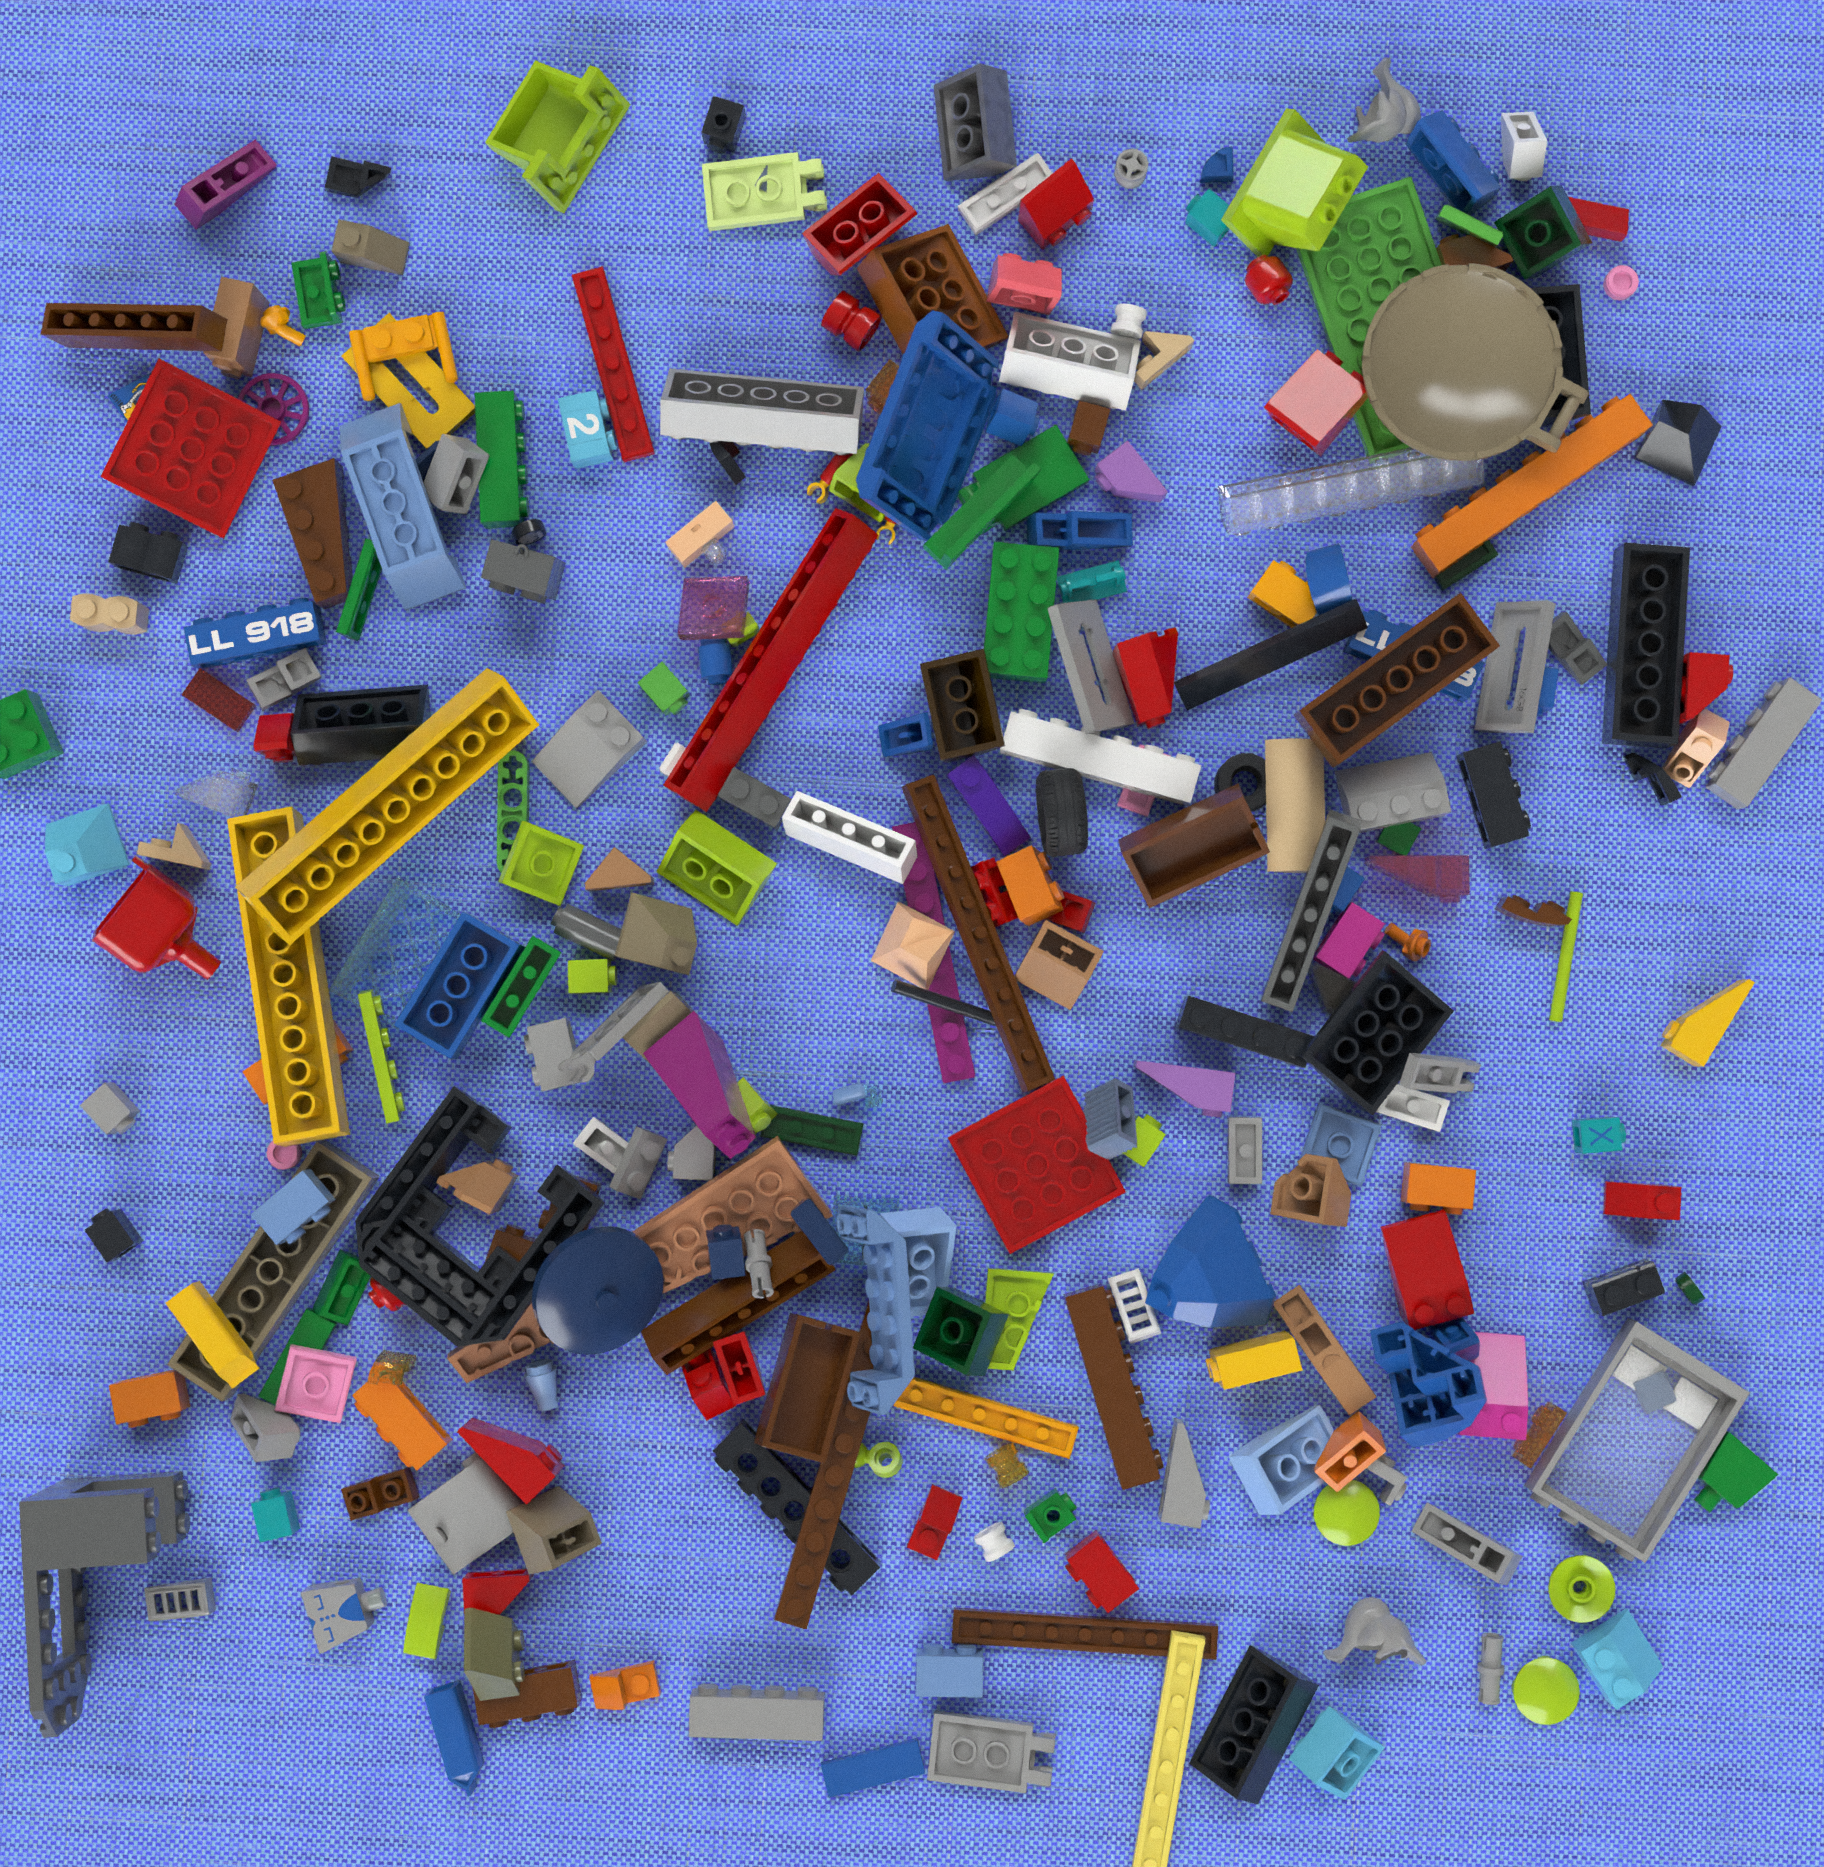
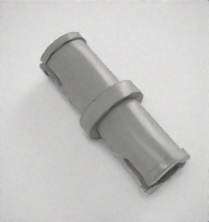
[744,1229,774,1299]
[1477,1633,1504,1705]

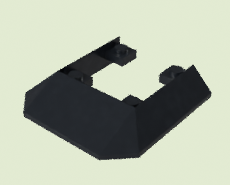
[355,1086,604,1347]

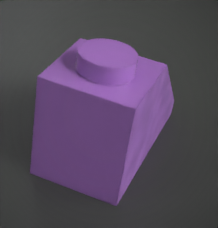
[1094,441,1168,503]

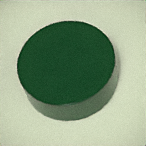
[1675,1272,1705,1305]

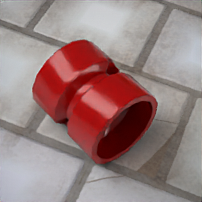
[821,290,882,352]

